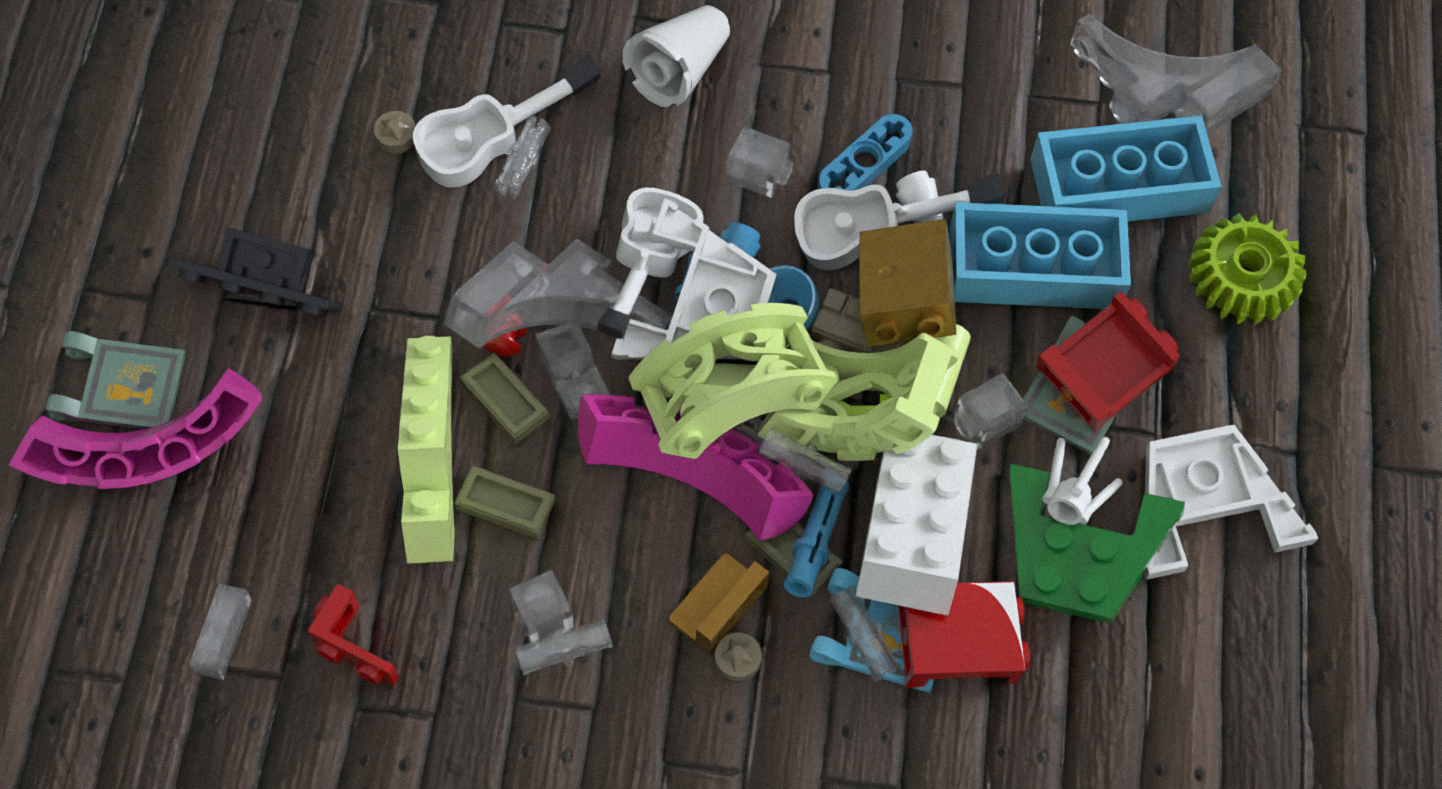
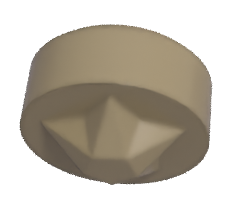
[374,111,415,154]
[715,632,762,682]

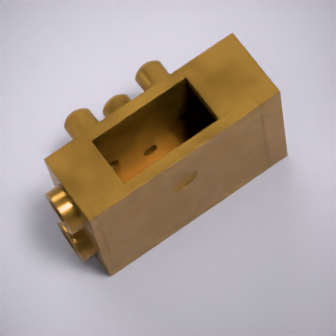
[859,219,957,347]

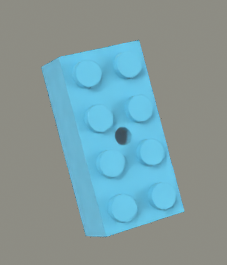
[1030,115,1222,222]
[949,202,1131,309]

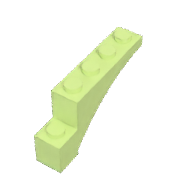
[398,336,455,564]

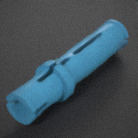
[784,474,850,598]

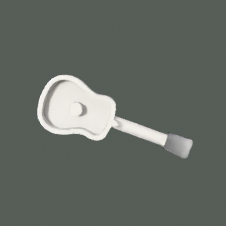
[413,55,601,188]
[794,173,1005,270]
[596,188,703,339]

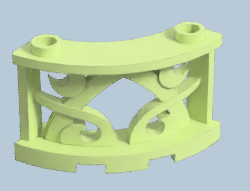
[628,303,838,459]
[757,333,959,461]

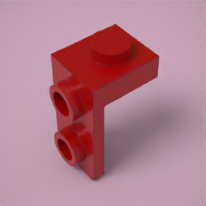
[308,584,399,686]

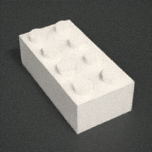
[856,435,977,615]

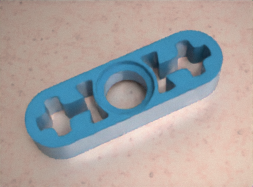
[818,114,913,191]

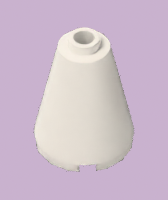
[622,5,730,107]

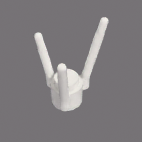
[1042,437,1123,525]

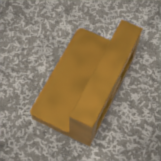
[669,554,769,655]

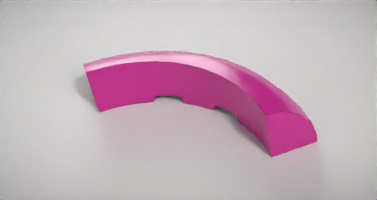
[8,368,263,489]
[578,394,813,541]

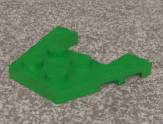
[1010,464,1185,624]

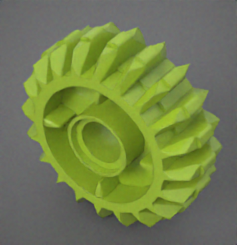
[1188,213,1307,325]

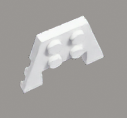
[612,198,776,360]
[1144,425,1318,580]

